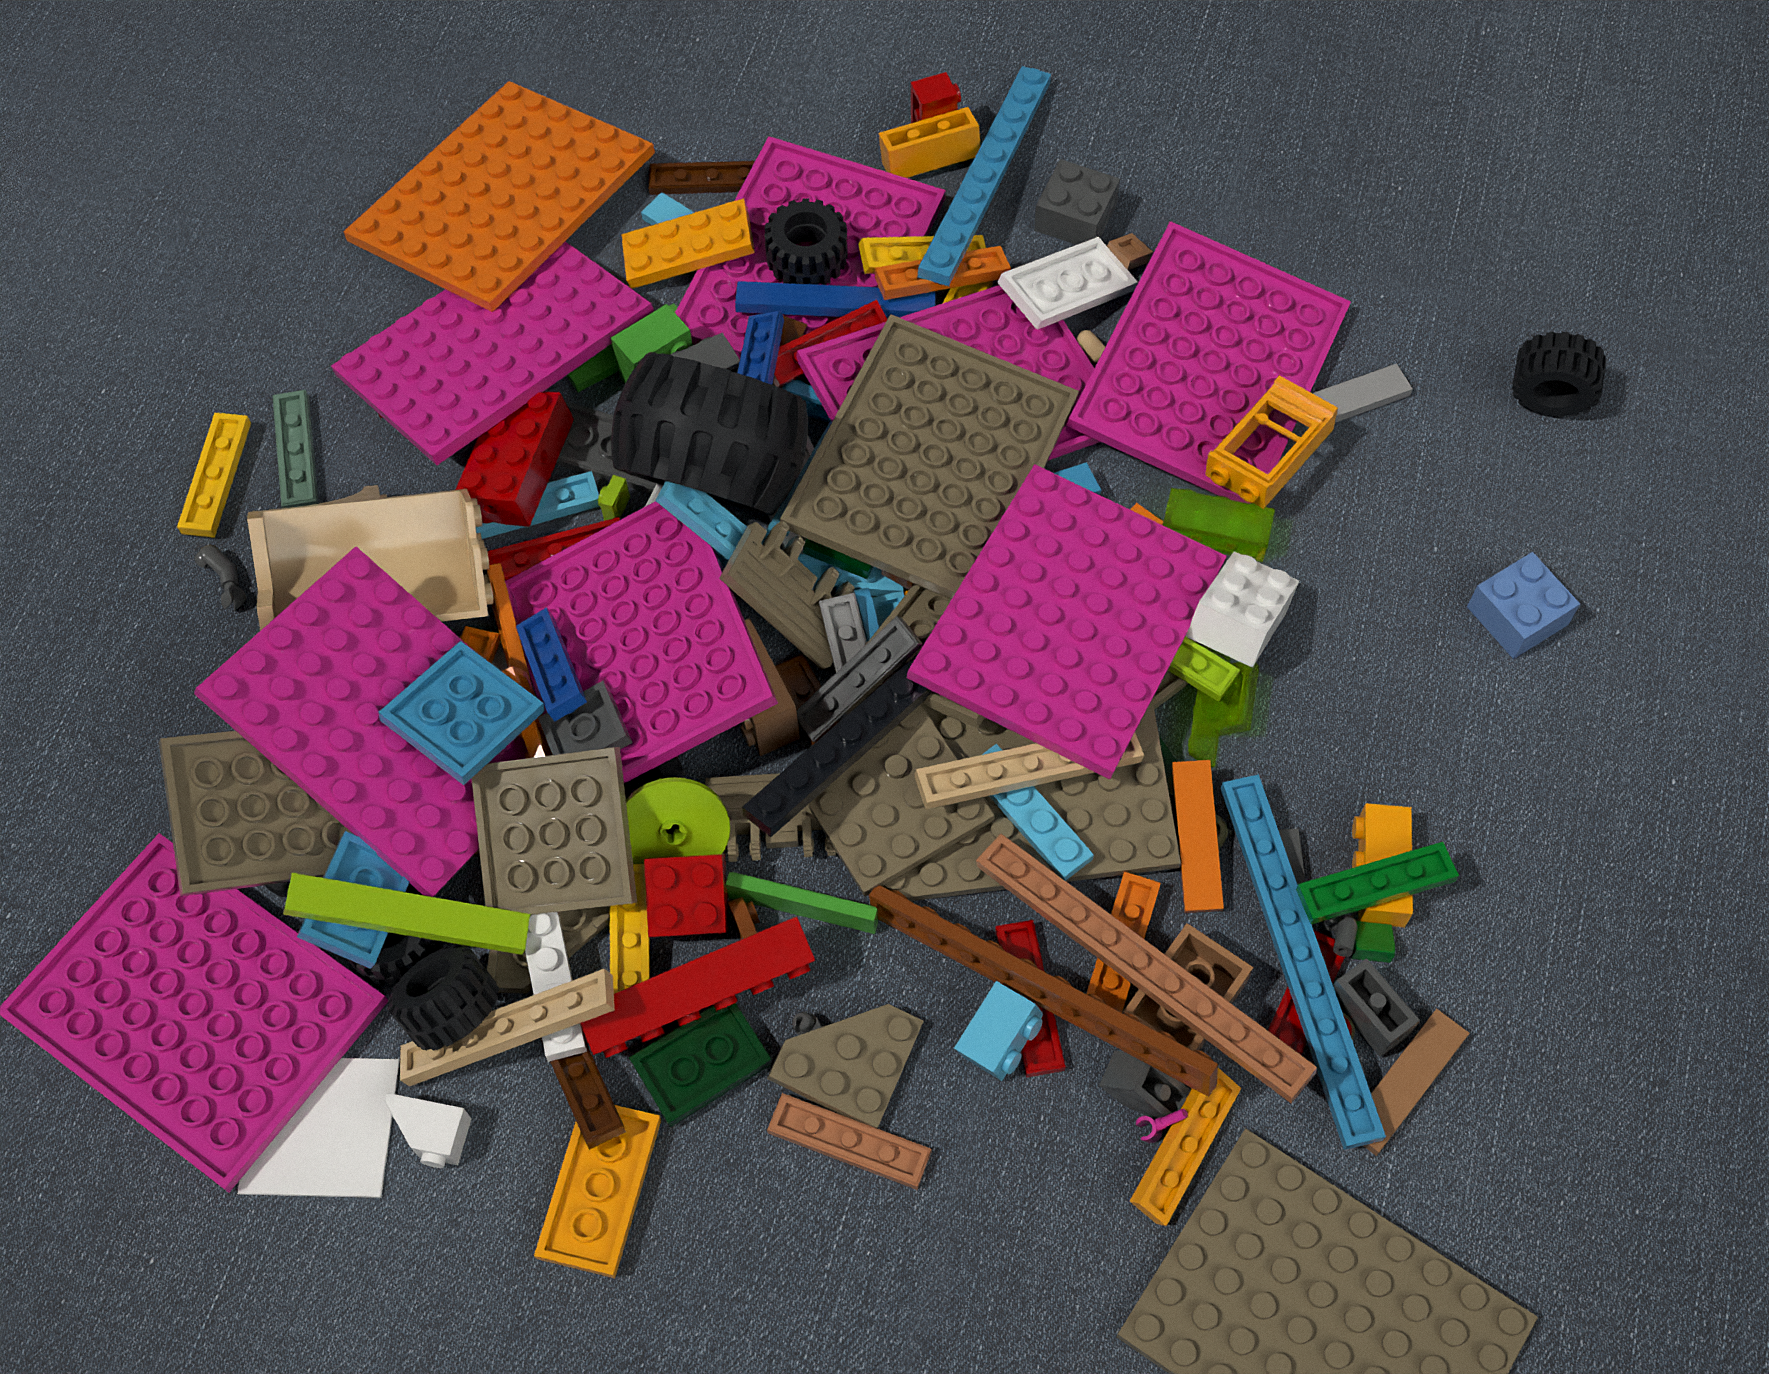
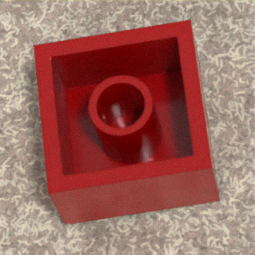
[644,854,729,937]

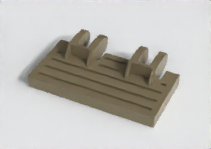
[719,520,855,670]
[705,774,836,862]

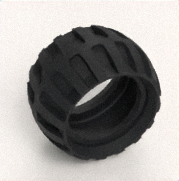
[611,352,808,515]

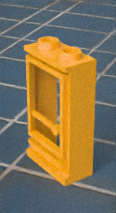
[1205,375,1338,509]

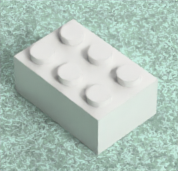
[1186,551,1299,668]

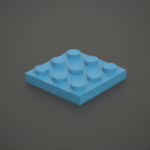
[378,641,545,785]

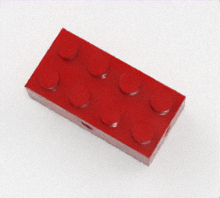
[455,392,574,527]

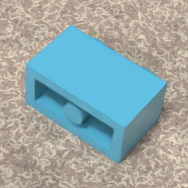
[954,981,1044,1081]

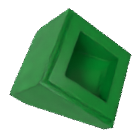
[1351,921,1395,963]

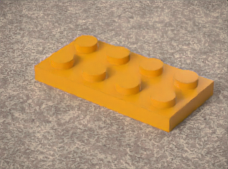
[621,198,755,289]
[534,1105,661,1278]

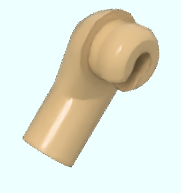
[1076,330,1106,363]

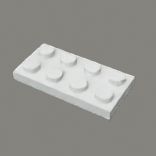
[997,237,1138,330]

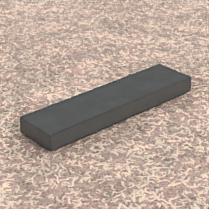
[796,616,923,742]

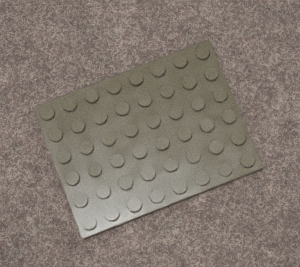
[780,314,1079,599]
[869,687,1181,901]
[1116,1128,1538,1374]

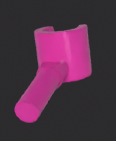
[1136,1108,1188,1143]

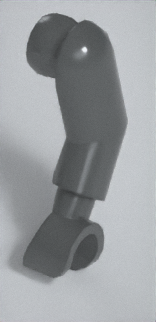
[195,545,246,611]

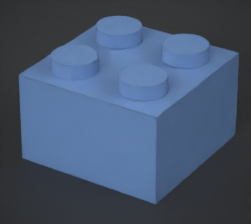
[1467,552,1580,659]

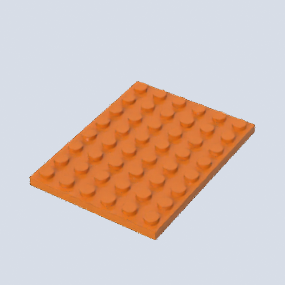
[343,81,655,312]

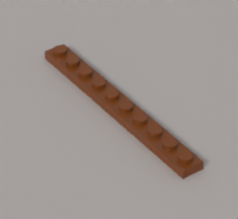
[869,885,1218,1097]

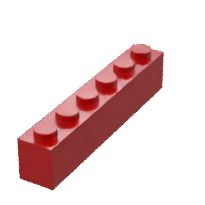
[580,916,815,1058]

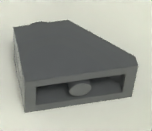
[1099,1051,1191,1127]

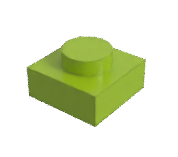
[598,475,630,521]

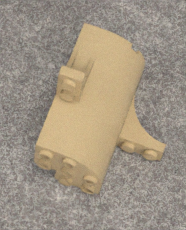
[247,485,493,631]

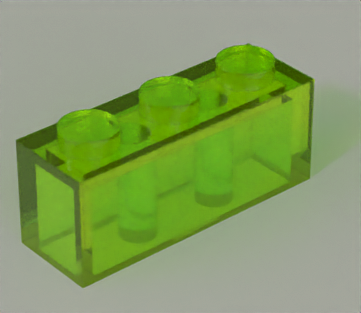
[1163,488,1275,562]

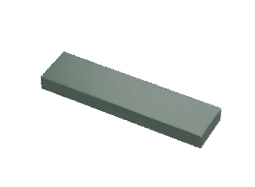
[272,389,319,508]

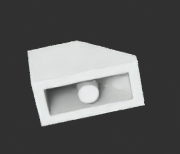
[384,1093,471,1168]

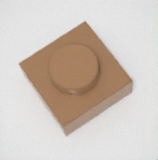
[1107,233,1153,270]

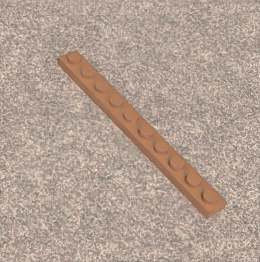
[976,834,1317,1104]

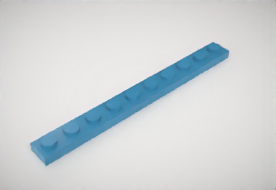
[918,66,1051,286]
[1221,774,1386,1150]

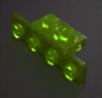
[1188,645,1259,768]

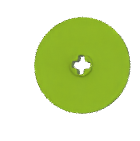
[626,777,730,864]

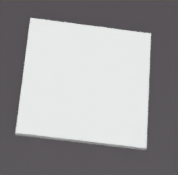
[237,1058,400,1198]

